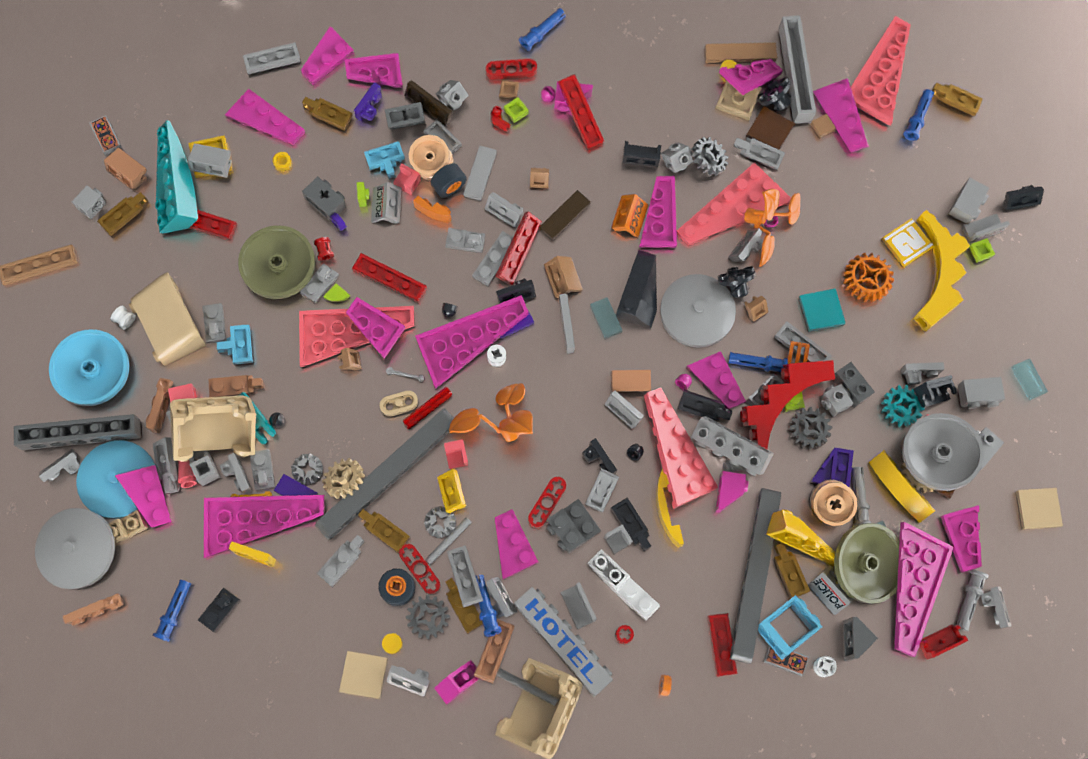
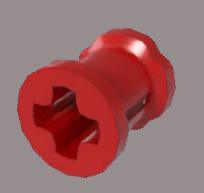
[314,237,334,261]

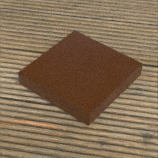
[746,106,795,150]

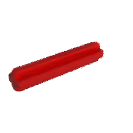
[403,387,452,429]

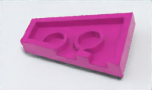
[301,26,354,85]
[344,53,403,88]
[719,59,783,95]
[346,297,405,359]
[686,351,746,410]
[115,465,171,528]
[940,505,982,573]

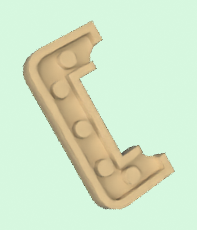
[129,272,207,366]
[170,396,256,462]
[495,658,582,759]

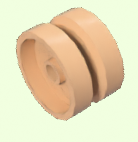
[409,135,454,181]
[810,480,858,526]

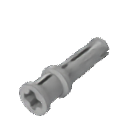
[851,467,871,526]
[956,570,989,631]

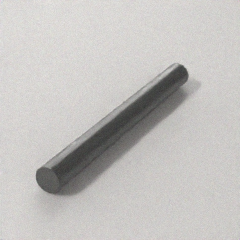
[497,668,559,706]

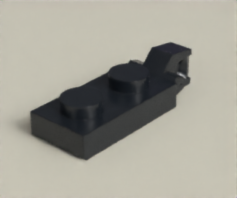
[678,389,732,421]
[610,498,651,552]

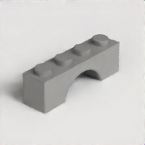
[166,411,220,486]

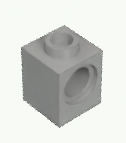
[72,186,106,219]

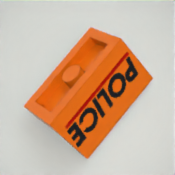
[611,194,649,237]

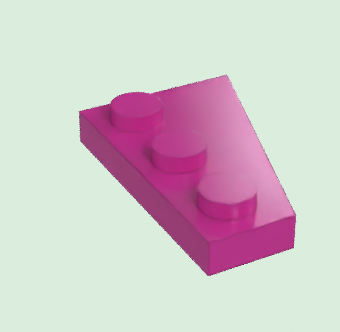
[495,509,538,580]

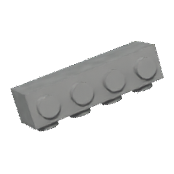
[691,416,774,476]

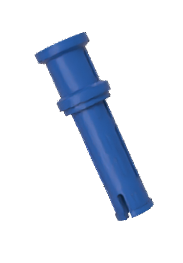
[519,8,566,51]
[903,89,934,141]
[728,352,788,372]
[475,575,502,637]
[152,579,192,642]

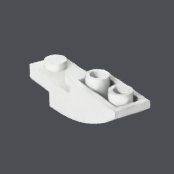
[587,549,660,621]

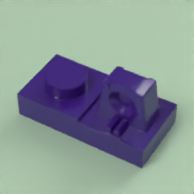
[354,82,382,121]

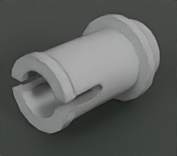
[723,460,746,472]

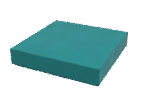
[799,288,846,332]

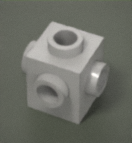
[436,80,469,110]
[661,142,693,173]
[821,384,853,417]

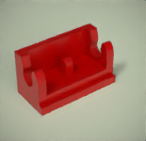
[920,624,968,659]

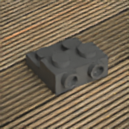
[546,499,601,554]

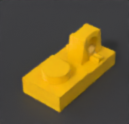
[437,469,466,513]

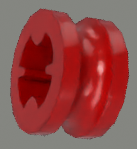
[615,625,634,644]

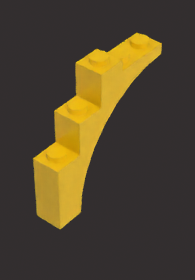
[913,210,970,332]

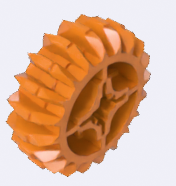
[843,253,894,303]

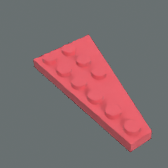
[851,16,911,126]
[677,162,791,246]
[299,306,415,367]
[644,388,718,509]

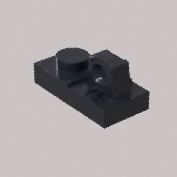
[1003,185,1044,211]
[496,278,536,304]
[582,438,617,475]
[198,587,240,633]

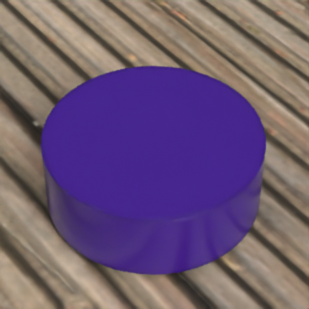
[330,212,347,231]

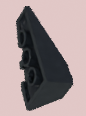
[616,249,657,329]

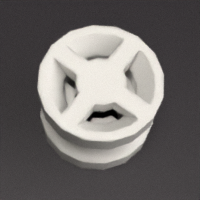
[111,306,136,330]
[487,345,506,367]
[813,656,837,677]

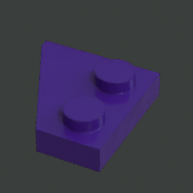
[811,447,854,488]

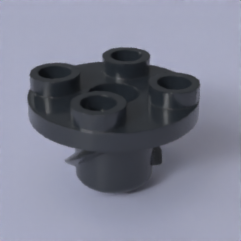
[756,77,792,111]
[718,266,756,298]

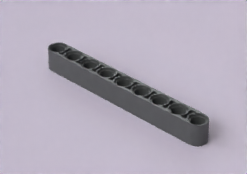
[315,408,454,540]
[730,488,781,664]

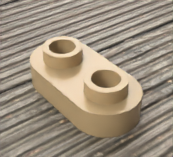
[380,391,418,417]

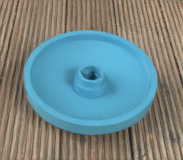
[49,329,129,406]
[76,440,157,519]

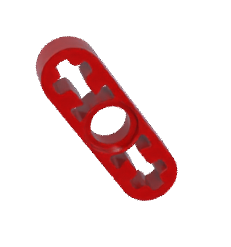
[486,59,537,80]
[528,476,566,529]
[399,544,441,595]

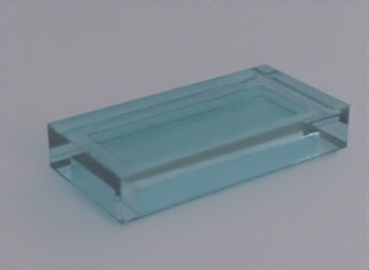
[590,297,623,339]
[1011,358,1048,401]

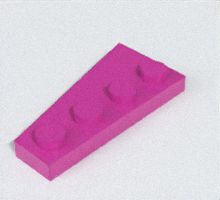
[813,78,869,153]
[225,89,305,146]
[639,176,677,248]

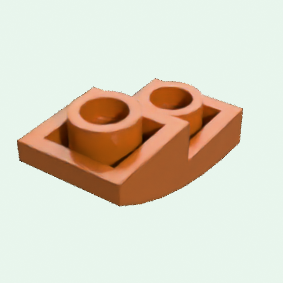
[413,195,451,223]

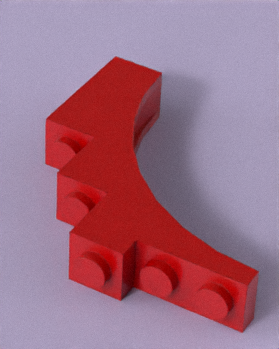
[740,360,835,450]

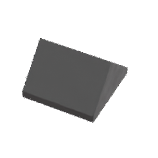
[843,617,878,661]

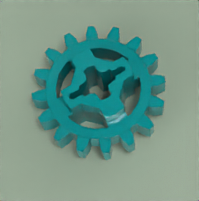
[881,385,925,427]

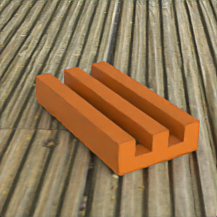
[787,341,810,364]

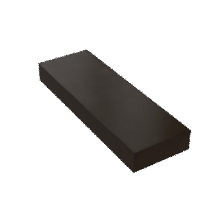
[404,80,453,127]
[539,190,591,241]

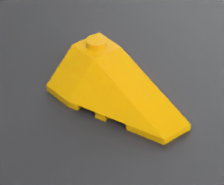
[766,509,835,566]

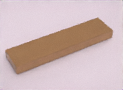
[705,42,777,63]
[0,244,78,285]

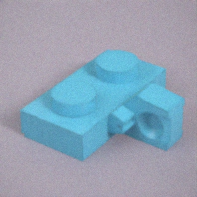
[364,141,405,179]
[216,324,253,365]

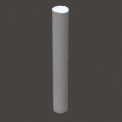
[425,517,472,565]

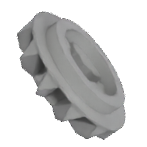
[291,453,323,485]
[424,506,456,538]

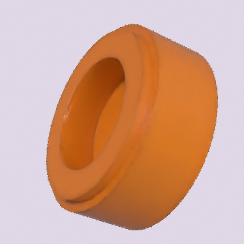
[659,674,672,696]

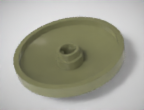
[238,225,315,299]
[834,523,899,604]

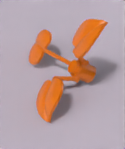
[744,189,800,267]
[449,383,533,442]

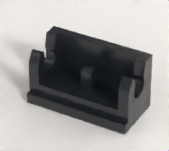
[622,141,661,167]
[913,375,957,408]

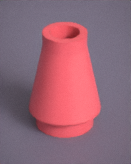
[178,460,197,488]

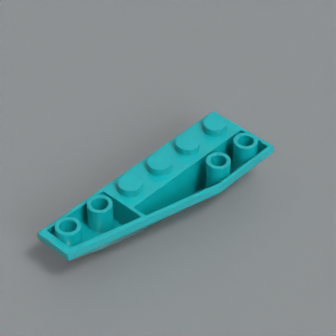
[155,120,198,234]

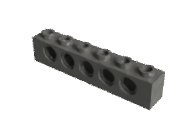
[14,414,141,450]

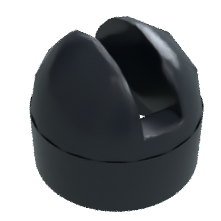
[442,303,458,318]
[269,412,286,429]
[627,443,644,461]

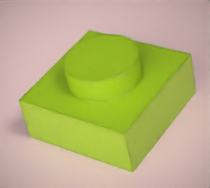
[504,97,529,123]
[357,182,370,207]
[969,238,995,263]
[784,391,805,412]

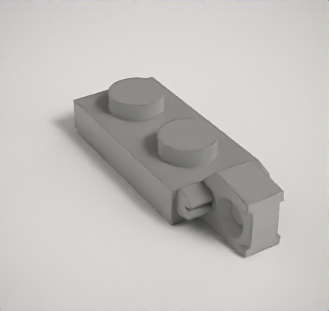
[733,138,785,170]
[152,437,179,493]
[317,535,365,587]

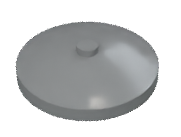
[660,274,736,348]
[902,413,984,491]
[35,508,115,589]

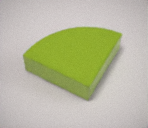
[323,283,351,302]

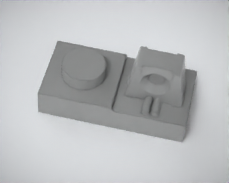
[484,192,524,228]
[446,228,485,253]
[729,228,763,262]
[300,263,339,304]
[202,303,226,344]
[900,362,944,385]
[39,449,80,482]
[249,449,276,492]
[220,453,253,494]
[486,577,517,619]
[981,587,1011,628]
[387,665,429,697]

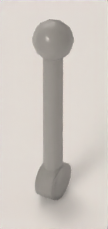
[386,367,425,382]

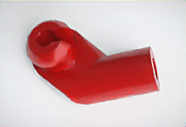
[490,106,511,132]

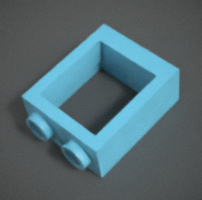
[758,595,822,660]

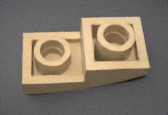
[109,510,149,544]

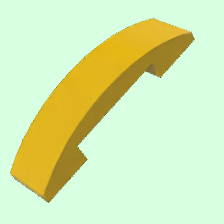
[869,450,936,523]
[656,468,684,547]

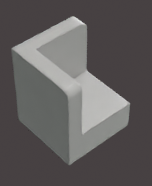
[604,524,633,554]

